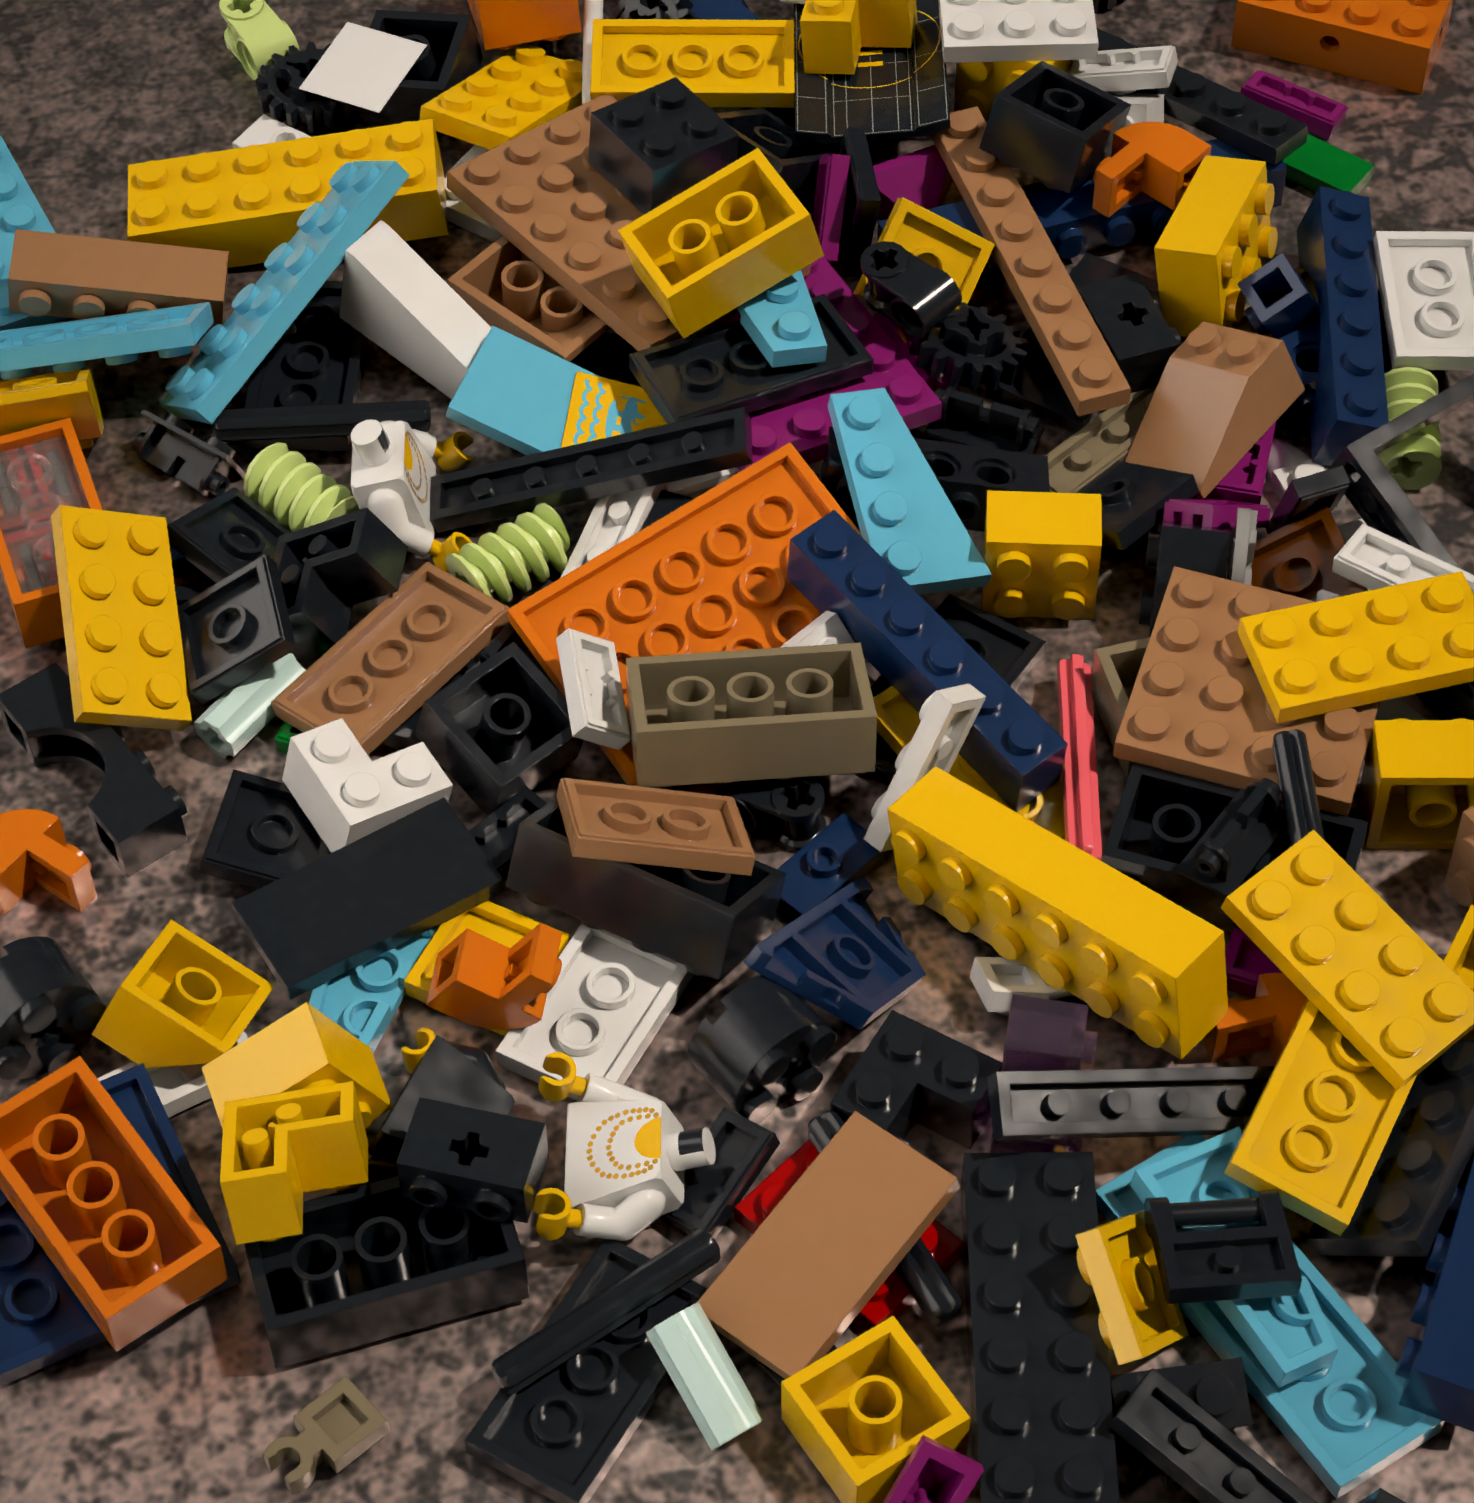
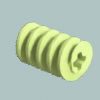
[1377,367,1442,490]
[243,442,360,532]
[445,503,570,603]

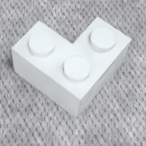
[282,718,453,853]

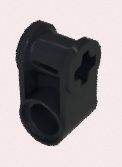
[860,241,962,338]
[715,776,827,853]

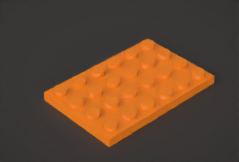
[507,442,862,786]

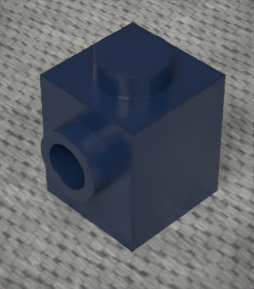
[1237,253,1320,339]

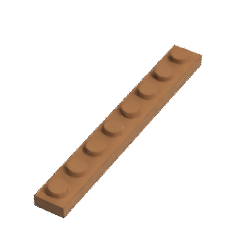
[930,106,1131,416]

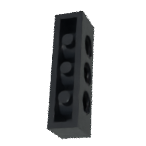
[821,426,1050,532]

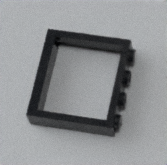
[1329,374,1474,568]

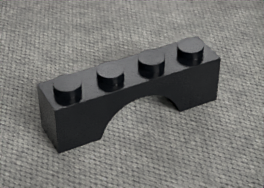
[0,662,188,878]

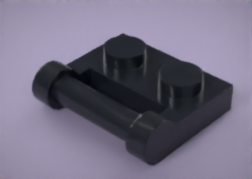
[1144,1190,1302,1304]

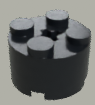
[0,936,106,1080]
[688,975,837,1124]

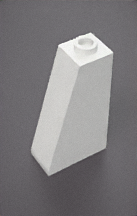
[340,220,491,399]

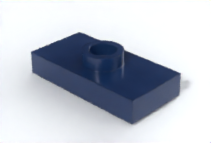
[778,813,887,920]

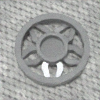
[1227,507,1258,585]

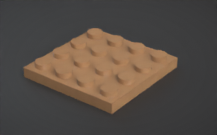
[1113,566,1380,816]

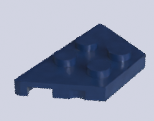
[743,876,926,1029]

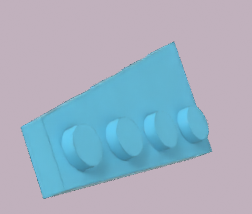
[737,270,827,368]
[827,388,992,595]
[309,923,442,1053]
[1130,1127,1339,1388]

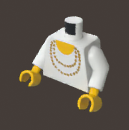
[350,419,474,573]
[533,1052,716,1241]

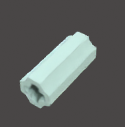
[194,653,306,759]
[646,1302,765,1451]

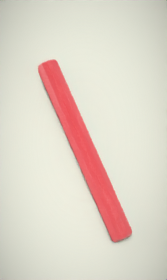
[1057,654,1102,861]

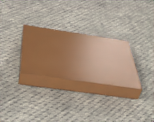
[556,778,756,876]

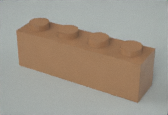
[8,229,229,332]

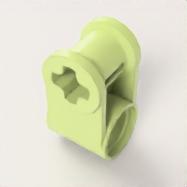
[219,0,300,80]

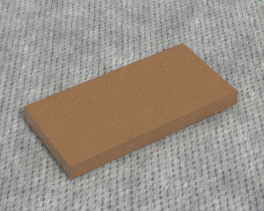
[271,561,509,755]
[697,1111,960,1379]

